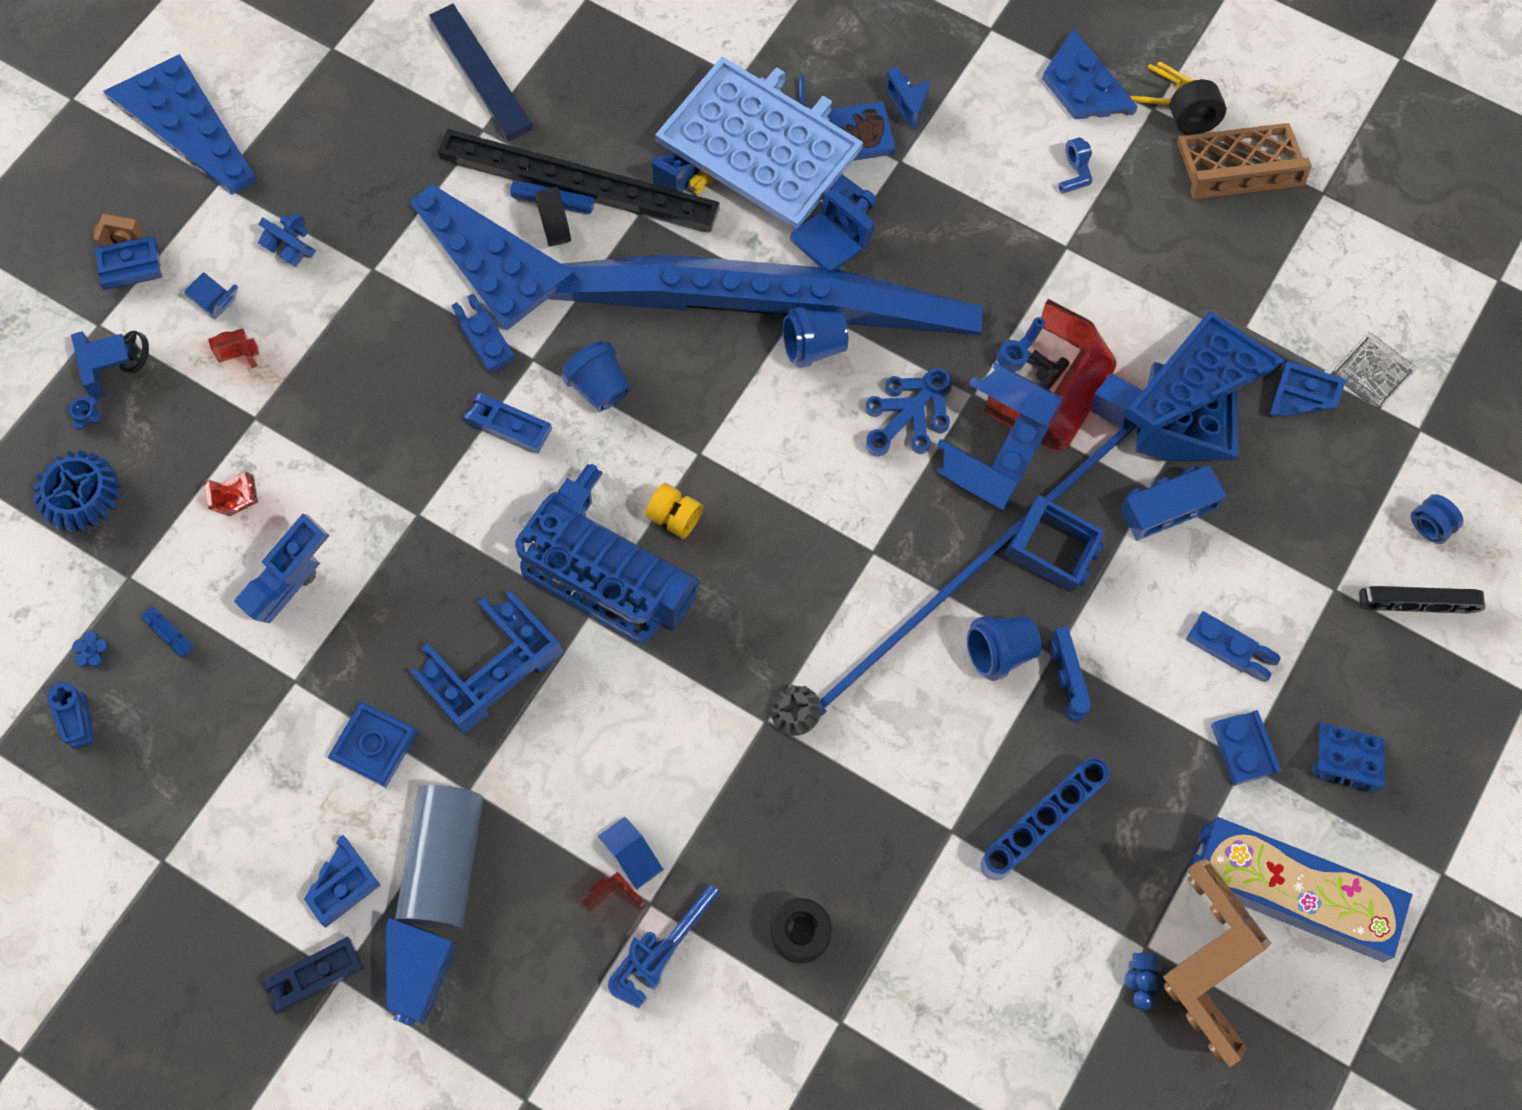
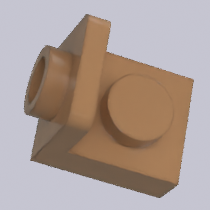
[93,214,146,247]

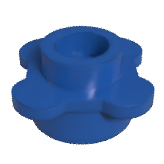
[67,397,102,430]

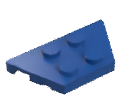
[1042,30,1138,119]

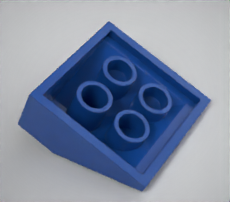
[1136,361,1238,461]

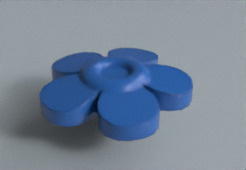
[72,631,108,667]

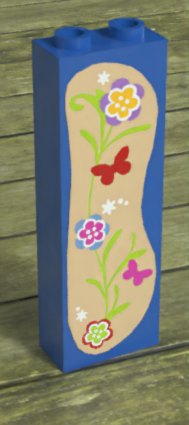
[1188,816,1413,962]

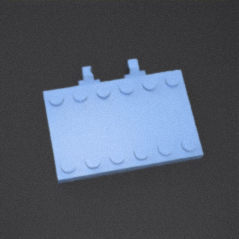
[655,56,863,229]

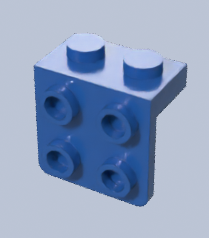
[790,187,876,272]

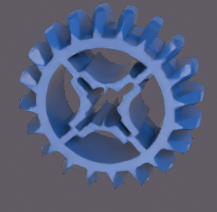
[32,450,121,533]

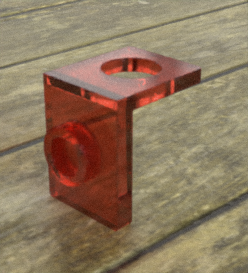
[582,871,646,912]

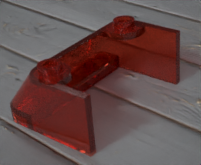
[984,299,1117,451]

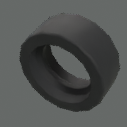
[535,187,571,247]

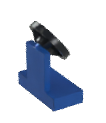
[71,331,149,399]

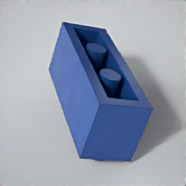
[1120,465,1227,541]

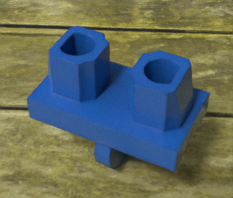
[257,214,316,267]

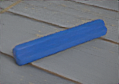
[510,180,595,214]

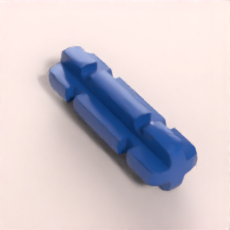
[141,607,194,658]

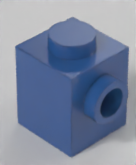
[1091,373,1142,428]

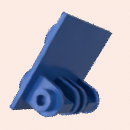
[1312,722,1385,793]

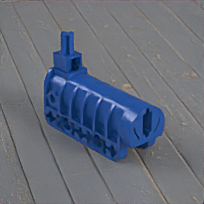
[515,464,700,643]

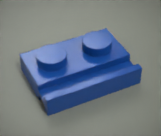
[95,236,163,290]
[1211,710,1281,786]

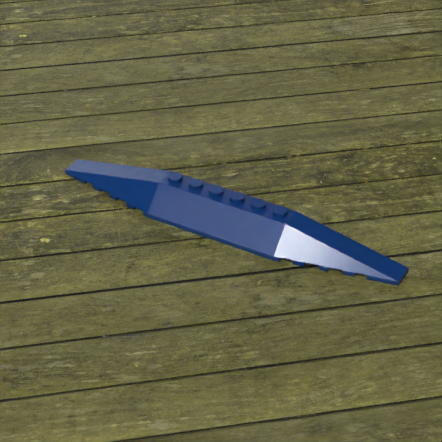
[548,254,983,335]

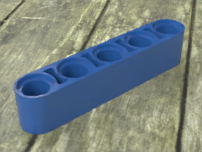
[980,758,1110,880]

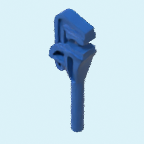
[608,884,720,1009]

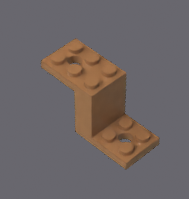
[1163,857,1271,1068]

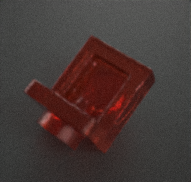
[208,328,260,368]
[204,472,258,517]

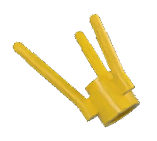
[1130,62,1194,105]

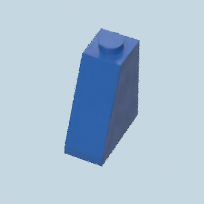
[386,918,457,1027]

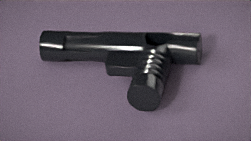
[1029,350,1070,390]

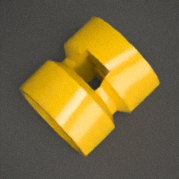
[645,483,703,539]

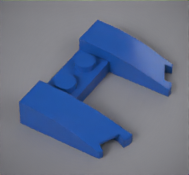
[938,362,1065,510]
[410,591,564,735]

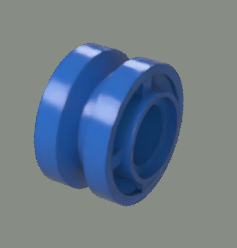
[1411,494,1464,544]

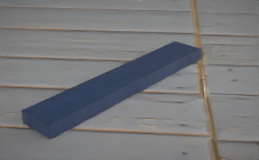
[429,3,533,141]

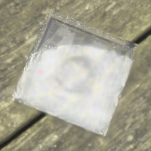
[1331,331,1418,412]

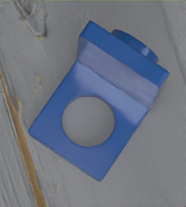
[184,272,238,320]

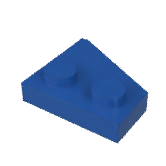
[1267,361,1346,418]
[304,835,381,928]

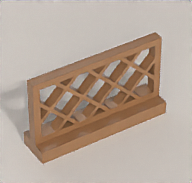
[1177,123,1312,200]

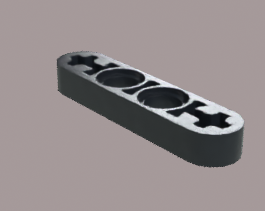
[1359,586,1486,614]

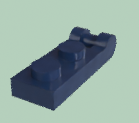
[262,936,364,1015]

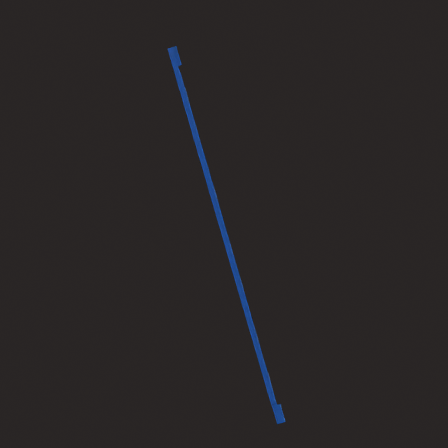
[820,421,1137,716]

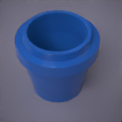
[783,307,849,368]
[561,341,631,412]
[967,616,1041,681]

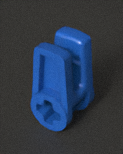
[47,682,94,749]

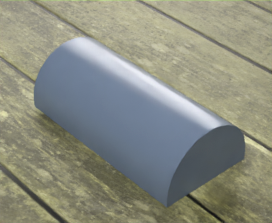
[395,785,484,930]

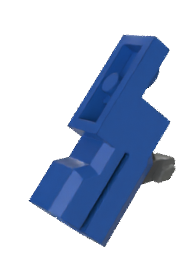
[234,513,330,623]

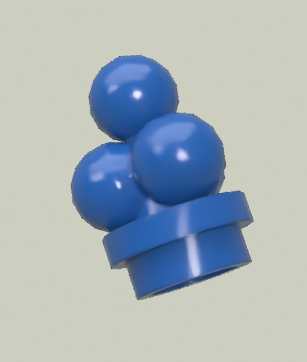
[1124,953,1163,1010]

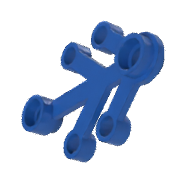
[865,368,952,456]

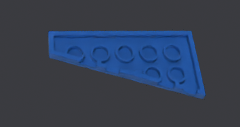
[103,54,257,195]
[409,184,577,330]
[1124,311,1285,434]

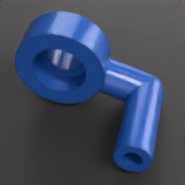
[1058,137,1092,194]
[996,317,1045,372]

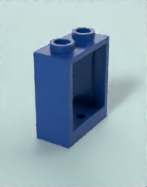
[1004,495,1105,592]

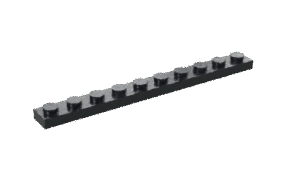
[438,129,720,232]

